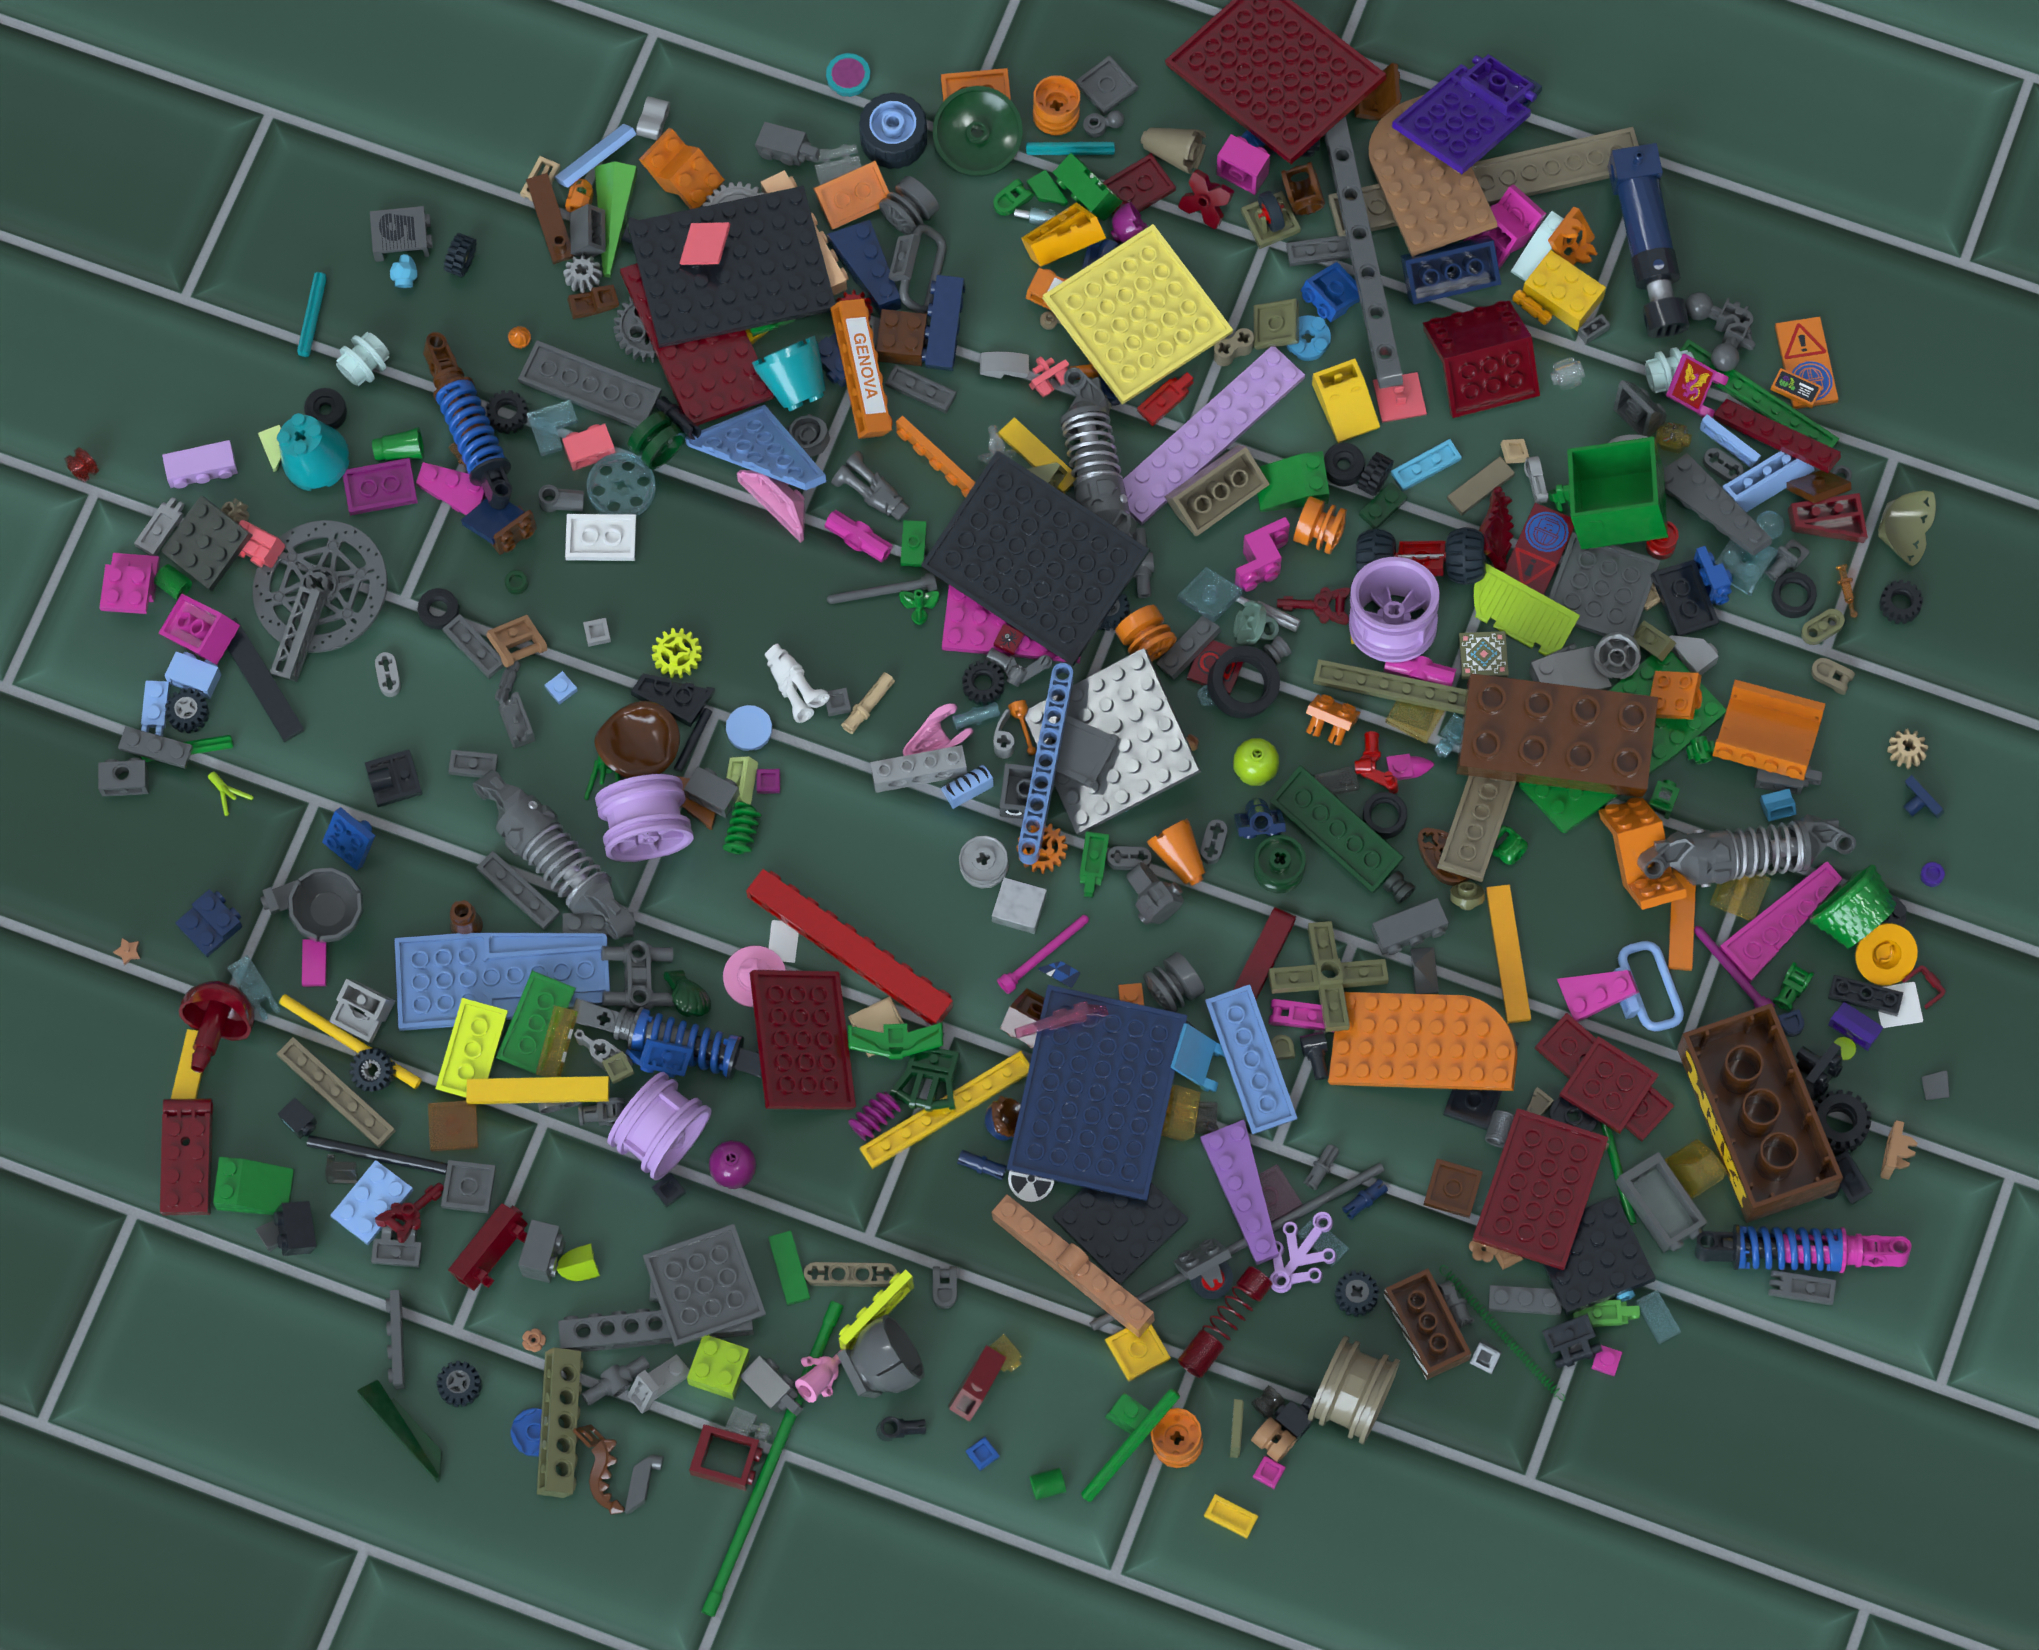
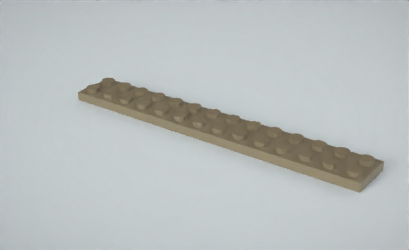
[1328,127,1639,237]

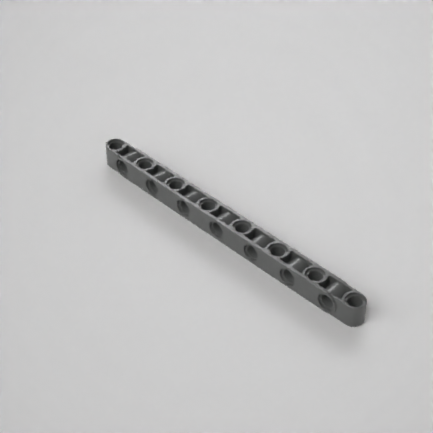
[1324,116,1403,389]

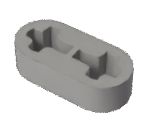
[375,652,401,697]

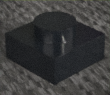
[652,1173,686,1208]

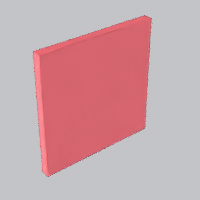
[680,222,731,265]
[1373,372,1427,423]

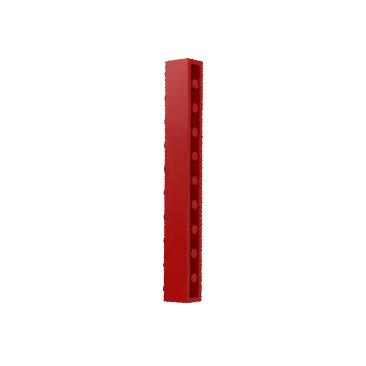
[746,869,953,1026]

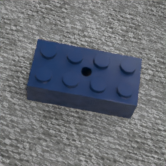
[1400,236,1501,304]

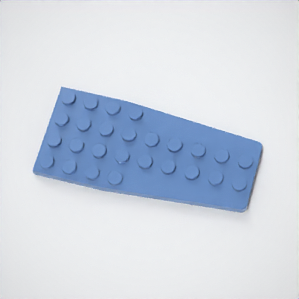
[395,933,610,1031]

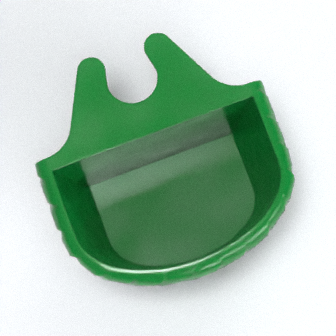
[1810,865,1896,949]

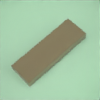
[1447,457,1515,516]

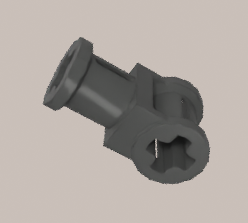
[578,1097,625,1126]

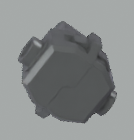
[1126,862,1184,925]

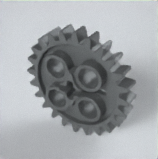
[613,297,657,363]

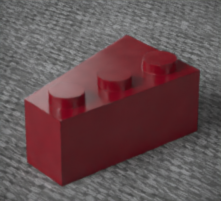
[1788,493,1868,543]

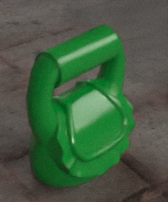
[1492,825,1528,865]

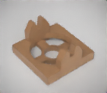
[1880,1120,1918,1180]

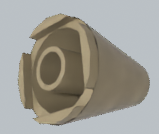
[1141,127,1206,174]

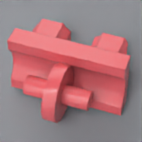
[1029,356,1069,397]

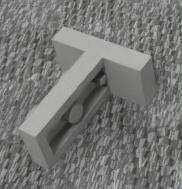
[627,1354,690,1414]

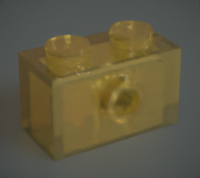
[1161,1085,1201,1142]

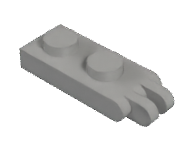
[134,497,185,556]

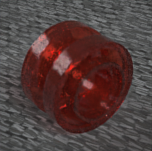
[64,447,99,483]

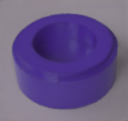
[1920,862,1945,887]

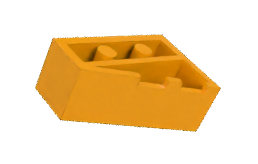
[1021,202,1106,267]

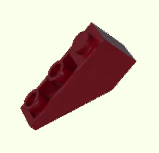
[948,1345,1007,1422]

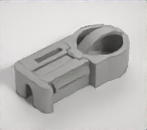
[1524,456,1548,504]

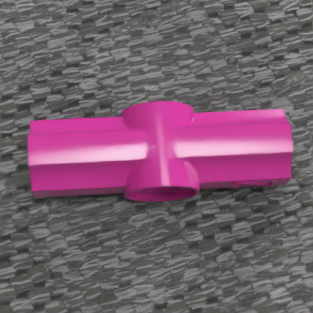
[825,509,893,563]
[1384,656,1456,686]

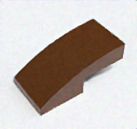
[567,285,619,319]

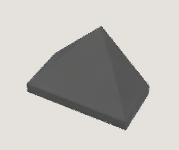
[1410,947,1439,994]

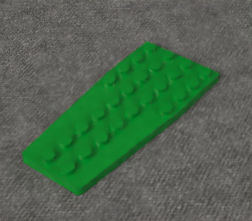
[1519,651,1726,833]

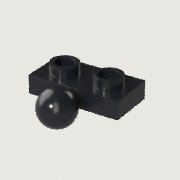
[1824,1151,1873,1204]

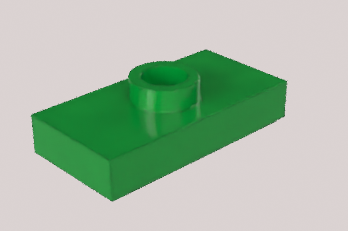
[900,520,927,567]

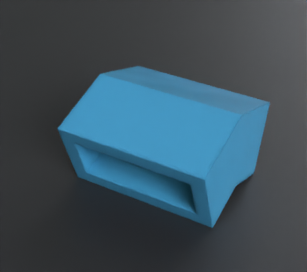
[1760,789,1796,822]

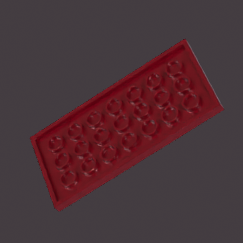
[620,263,774,426]

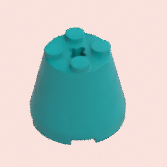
[752,335,826,411]
[277,413,350,491]

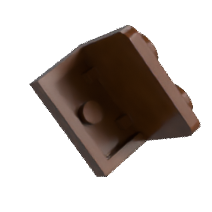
[1354,63,1402,121]
[490,506,537,555]

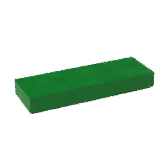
[768,1230,810,1306]

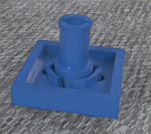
[322,807,375,871]

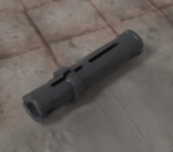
[655,396,701,440]

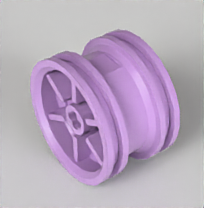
[595,774,694,862]

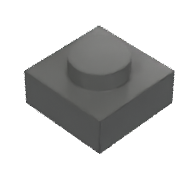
[826,688,851,717]

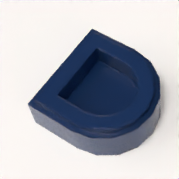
[1778,1009,1804,1037]

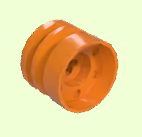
[1033,76,1080,135]
[1293,496,1347,554]
[1115,605,1177,661]
[1151,1408,1203,1468]

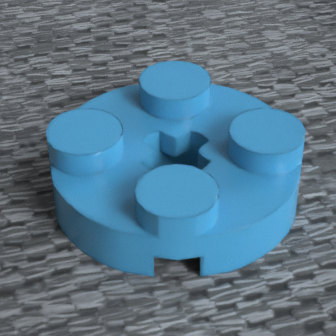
[1286,315,1331,361]

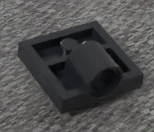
[365,749,423,807]

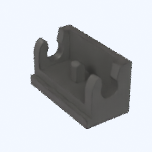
[498,692,535,749]

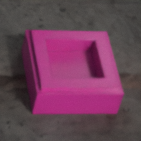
[1253,1456,1286,1489]

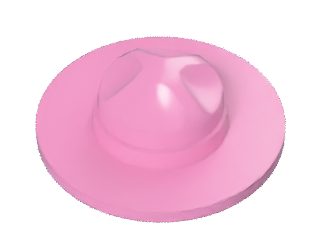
[723,946,786,1007]

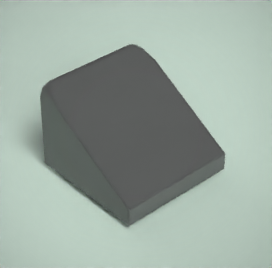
[255,1220,279,1252]

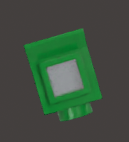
[1649,780,1680,820]

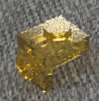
[989,1333,1023,1372]

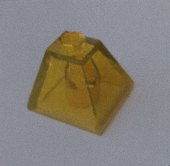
[1664,1139,1727,1199]

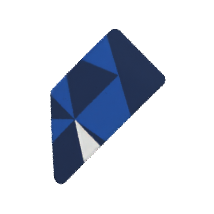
[1038,961,1080,988]

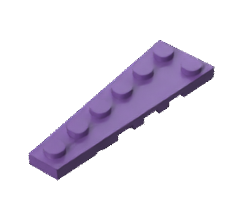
[1200,1120,1279,1265]

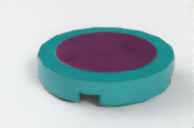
[826,53,871,97]

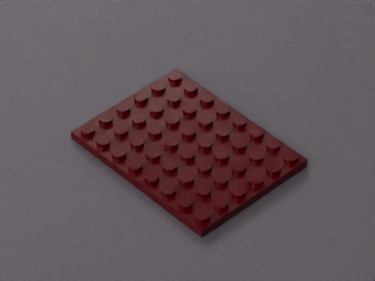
[1165,0,1387,164]

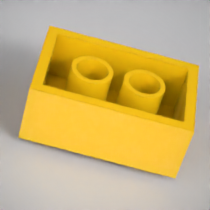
[1523,250,1606,332]

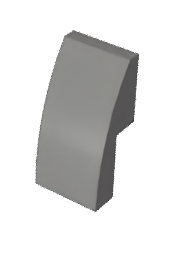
[980,352,1029,379]

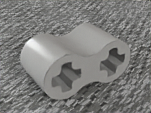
[636,96,670,141]

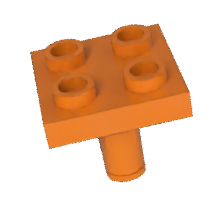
[1306,694,1361,746]

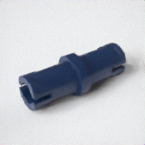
[957,1150,1007,1180]
[1342,1179,1388,1220]

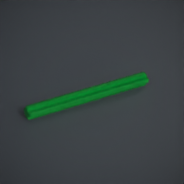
[1081,1388,1180,1502]

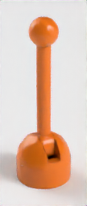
[1008,700,1036,755]

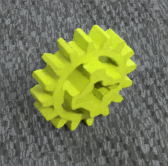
[652,628,702,678]

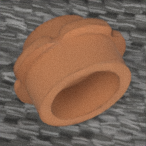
[522,1328,546,1352]

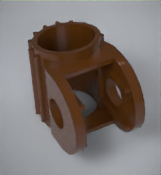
[1281,162,1325,216]

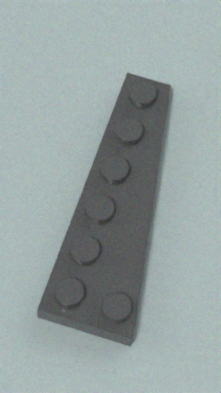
[1664,453,1772,556]

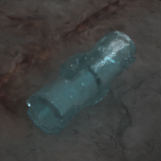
[952,702,1001,730]

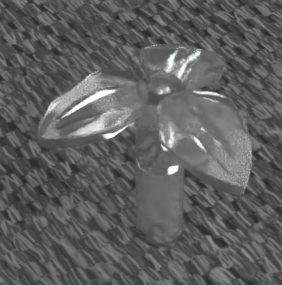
[977,425,1017,463]

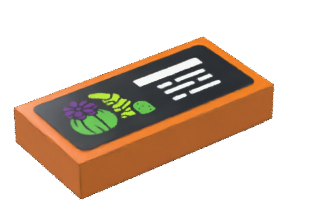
[1770,368,1822,408]

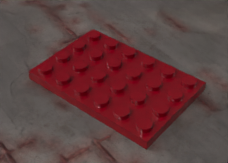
[749,970,856,1110]
[1472,1108,1609,1270]

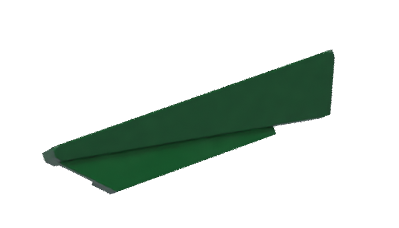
[357,1380,442,1483]

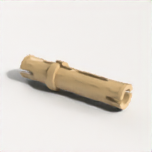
[841,672,895,734]

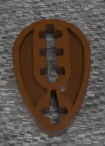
[1417,828,1470,886]

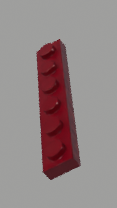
[1714,399,1841,473]

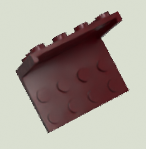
[1423,301,1540,418]

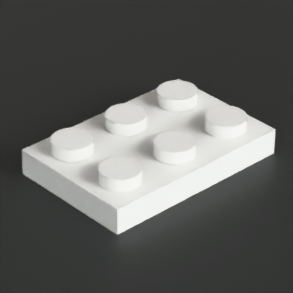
[565,514,636,561]

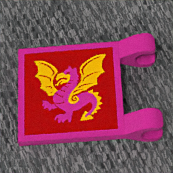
[1666,354,1729,418]

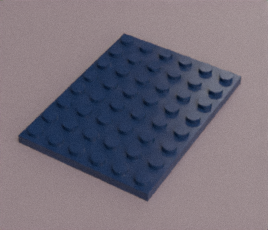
[1007,985,1187,1201]

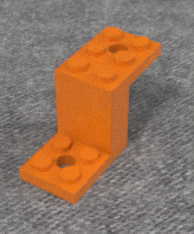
[1599,797,1687,910]

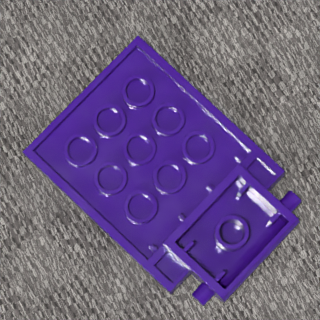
[1392,54,1537,174]

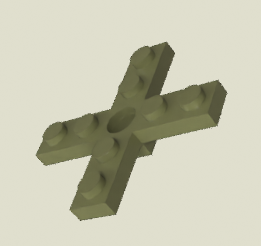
[1268,921,1389,1032]

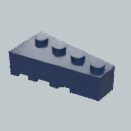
[827,220,901,316]
[922,275,966,371]

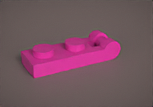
[1268,999,1334,1032]

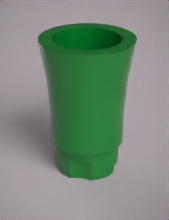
[372,427,424,461]

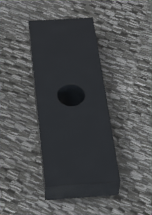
[1828,975,1904,1016]

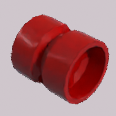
[1646,521,1679,560]

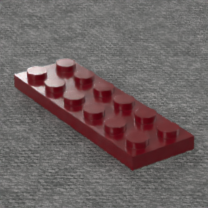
[1535,1013,1674,1142]

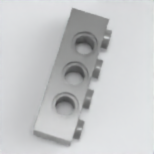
[870,745,967,793]

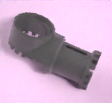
[1437,1281,1475,1328]

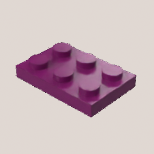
[343,458,418,516]

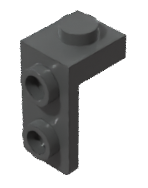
[260,880,300,914]

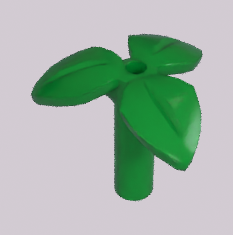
[899,589,939,625]

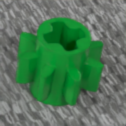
[1686,736,1715,764]

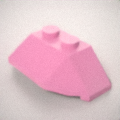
[737,470,805,543]

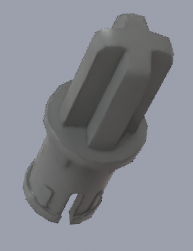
[1303,1145,1339,1190]

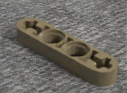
[804,1262,897,1287]

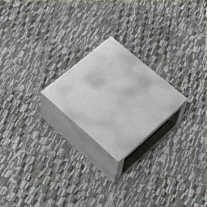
[992,878,1047,934]

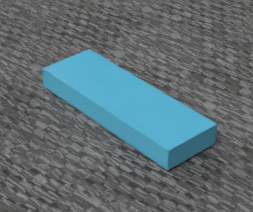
[1391,439,1462,492]

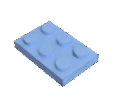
[330,1160,413,1245]

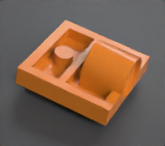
[1650,671,1702,719]

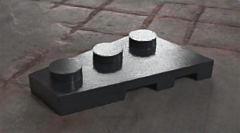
[631,673,715,727]

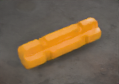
[1512,290,1552,325]

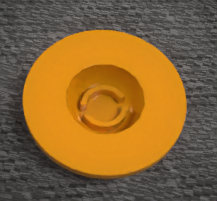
[1855,923,1918,985]

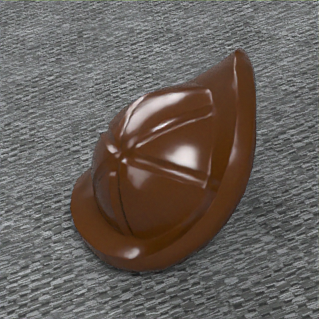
[594,701,680,778]

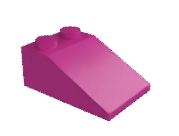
[159,594,240,665]

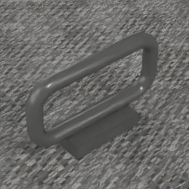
[888,224,946,314]

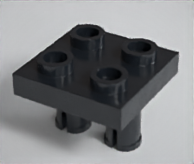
[1796,1042,1843,1101]

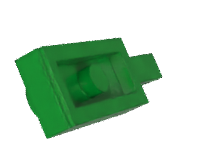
[1079,831,1109,898]

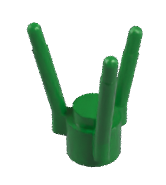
[584,754,621,800]

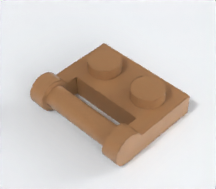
[486,615,547,667]

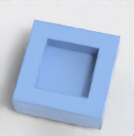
[545,671,578,705]

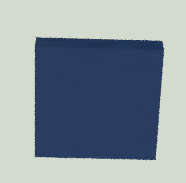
[461,498,525,545]

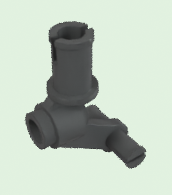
[986,647,1053,687]

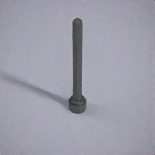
[827,573,937,604]

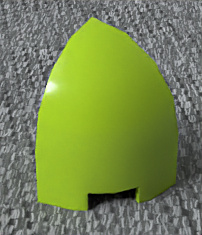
[557,1244,600,1281]

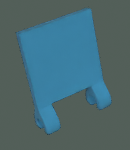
[1171,1024,1225,1092]

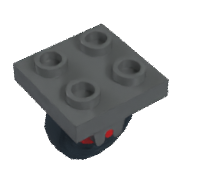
[1173,1238,1233,1299]

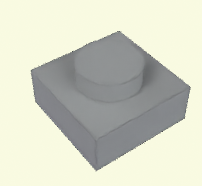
[583,618,611,647]

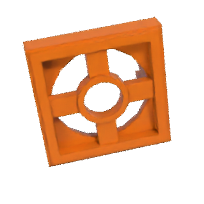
[1548,207,1597,265]

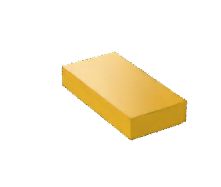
[1204,1494,1258,1539]

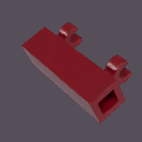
[448,1203,528,1291]

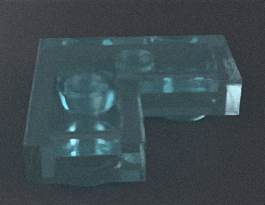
[527,400,578,457]

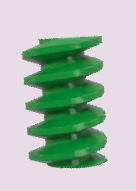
[722,802,762,854]

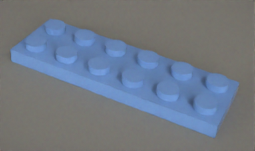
[1205,985,1297,1135]

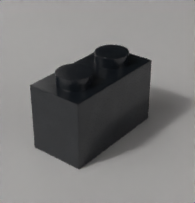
[274,1201,317,1256]

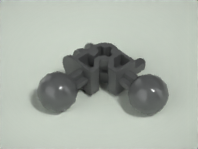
[1685,292,1756,372]

